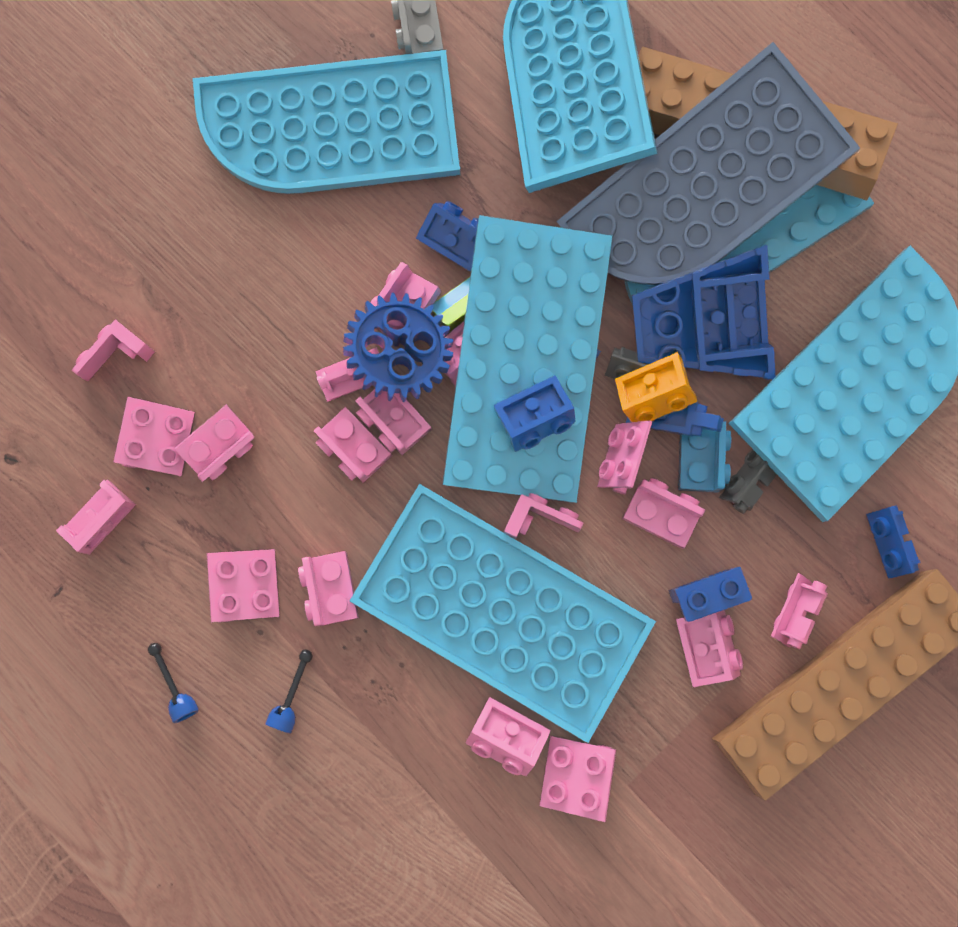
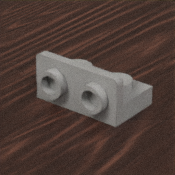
[391,0,443,54]

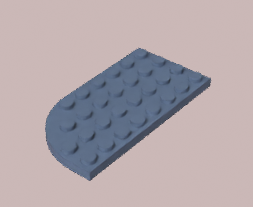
[556,42,860,285]

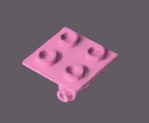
[113,397,195,476]
[597,420,652,494]
[207,549,279,622]
[540,736,616,822]

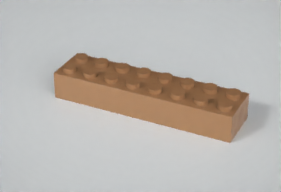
[638,46,898,201]
[712,569,958,801]

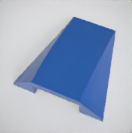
[632,245,776,380]

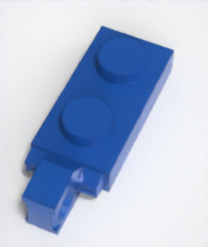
[626,402,724,437]

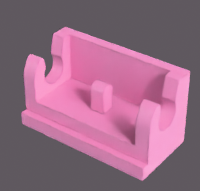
[56,480,136,555]

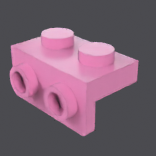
[355,389,432,455]

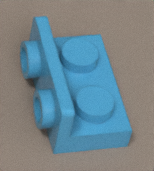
[678,421,731,492]

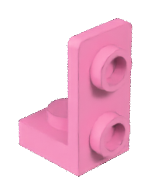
[72,320,155,381]
[504,493,583,540]

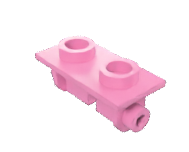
[315,347,379,402]
[771,573,828,650]

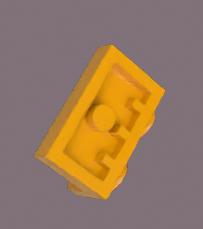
[615,352,697,422]

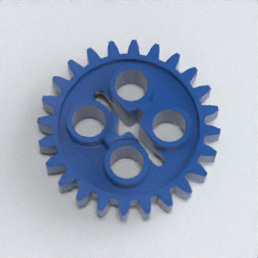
[343,293,453,402]

